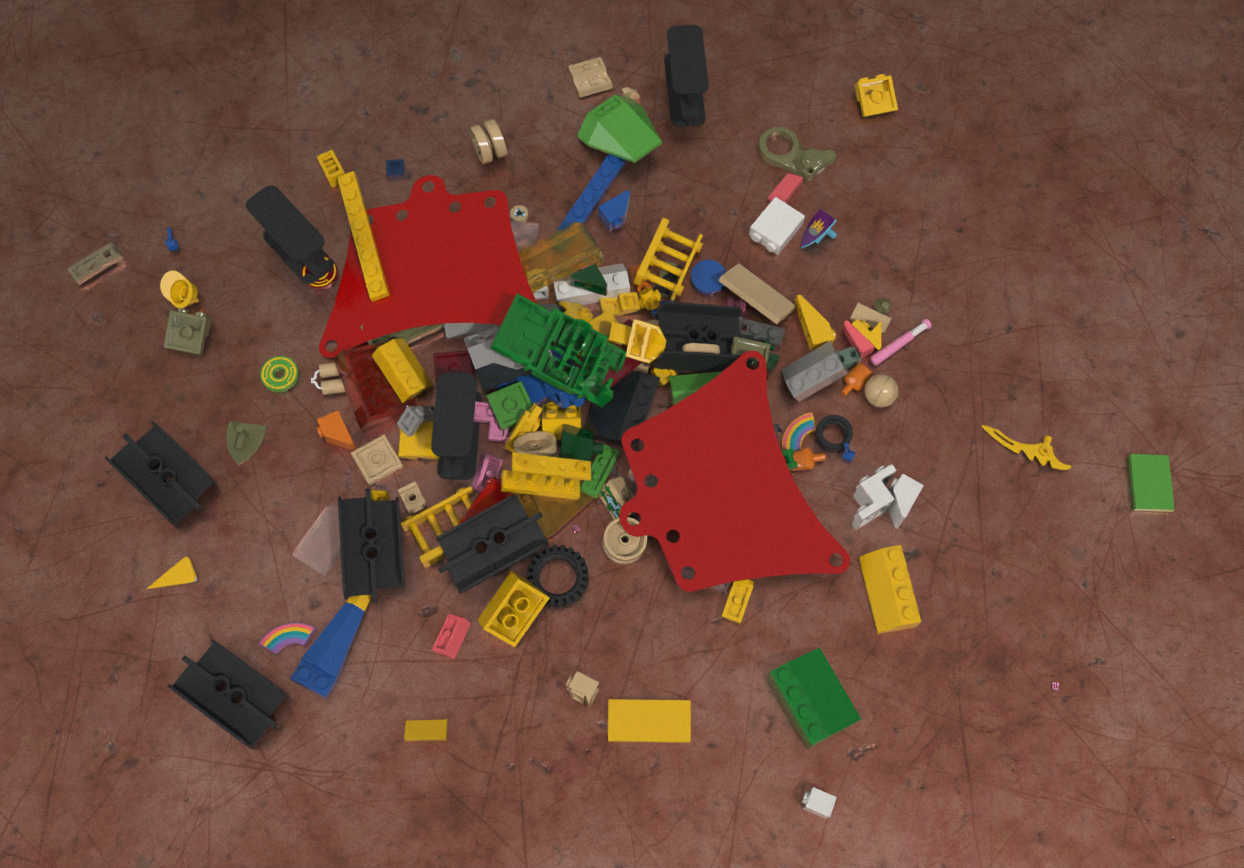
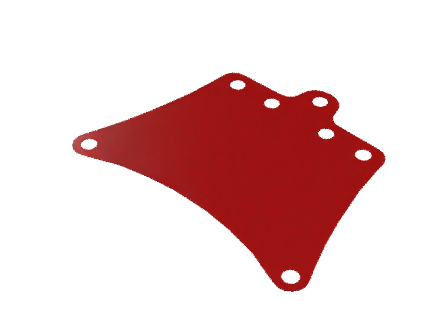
[319,175,537,358]
[619,350,850,592]

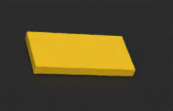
[608,699,691,743]

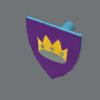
[801,209,837,248]

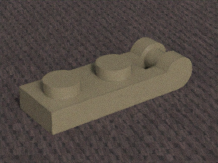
[67,243,124,285]

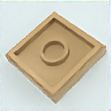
[351,434,404,486]

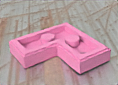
[474,402,509,443]

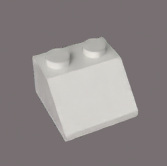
[888,474,924,529]

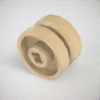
[469,118,507,165]
[514,431,559,458]
[602,517,647,565]

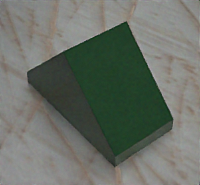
[570,264,607,296]

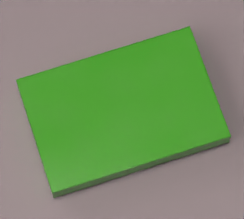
[1128,454,1175,512]

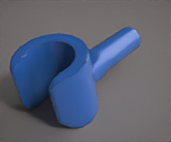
[165,227,178,250]
[841,443,856,463]

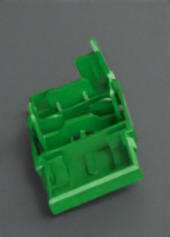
[490,293,626,408]

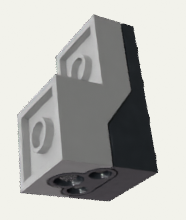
[463,325,552,390]

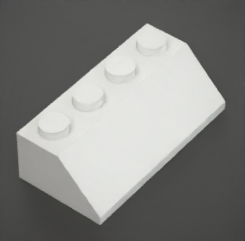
[551,263,630,305]

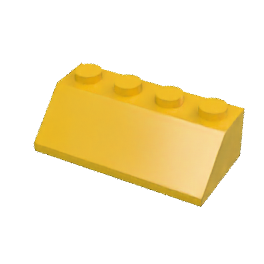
[859,545,921,634]

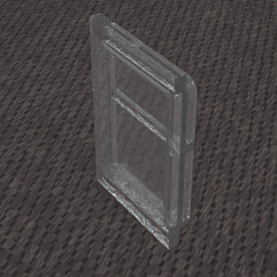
[293,504,341,576]

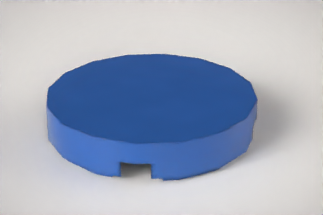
[690,260,726,295]

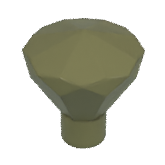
[874,297,892,315]

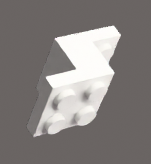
[851,464,896,531]

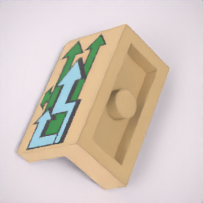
[599,477,636,520]

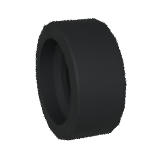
[815,415,853,453]

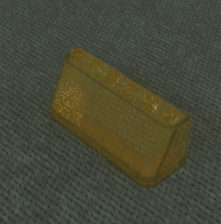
[519,222,604,293]

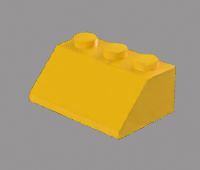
[372,338,434,403]
[477,570,550,647]

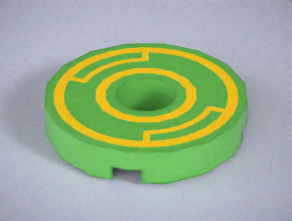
[260,356,299,393]

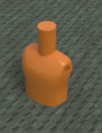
[840,363,872,396]
[791,448,826,471]

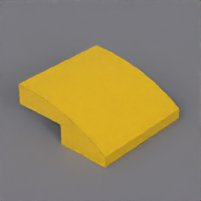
[398,421,440,460]

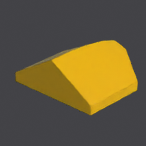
[626,319,666,363]

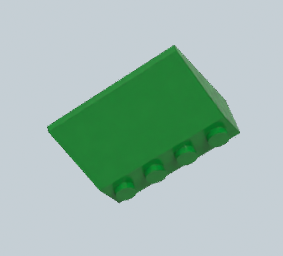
[767,647,862,749]

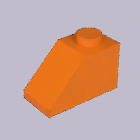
[316,410,356,450]

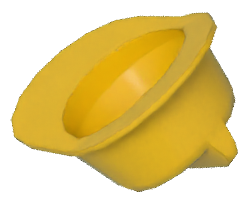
[160,271,199,309]

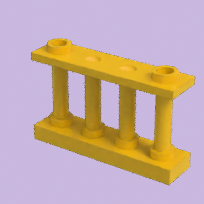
[633,218,703,301]
[501,452,591,500]
[401,486,474,568]

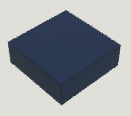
[386,159,405,179]

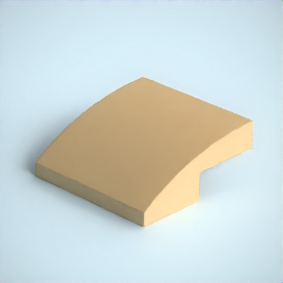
[568,57,613,98]

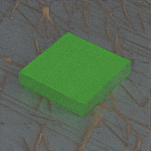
[486,381,532,431]

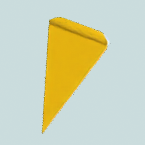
[146,556,197,589]

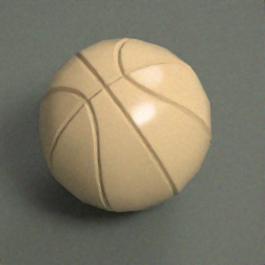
[865,374,898,408]

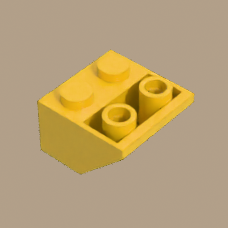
[542,402,581,440]

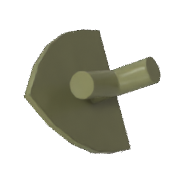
[226,421,267,465]

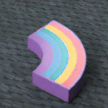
[259,623,316,655]

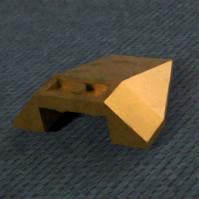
[513,480,594,538]

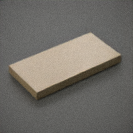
[719,263,796,324]

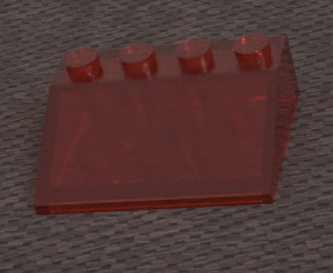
[334,341,418,429]

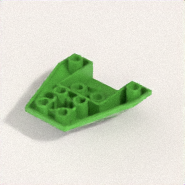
[577,94,662,163]

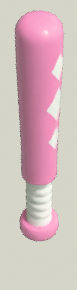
[869,319,932,366]

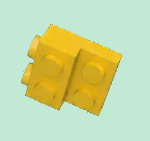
[854,74,898,118]

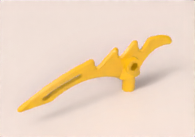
[981,425,1072,470]

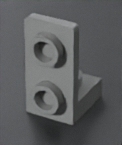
[397,405,435,437]

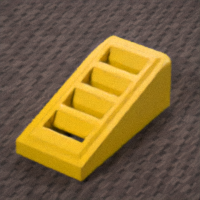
[317,149,345,187]

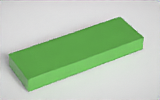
[580,444,620,499]

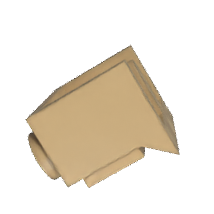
[566,671,599,709]

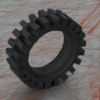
[527,545,589,609]

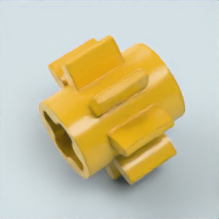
[638,287,662,311]

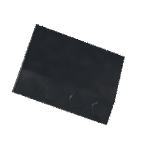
[583,371,660,451]

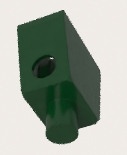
[559,424,604,461]

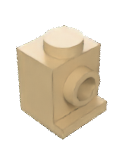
[398,482,427,515]

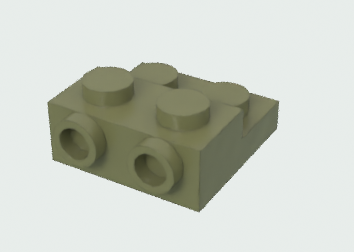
[164,308,212,355]

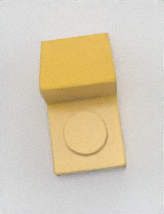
[852,319,882,351]

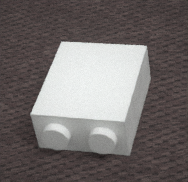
[749,197,805,255]

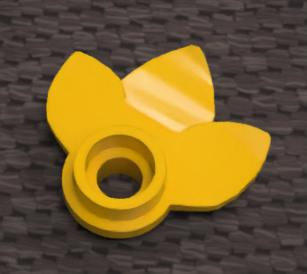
[558,301,593,322]

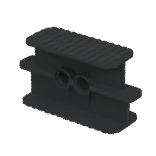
[664,25,709,127]
[246,185,334,284]
[654,302,754,372]
[431,371,482,480]
[105,421,217,529]
[338,488,405,603]
[435,494,549,593]
[168,639,289,750]

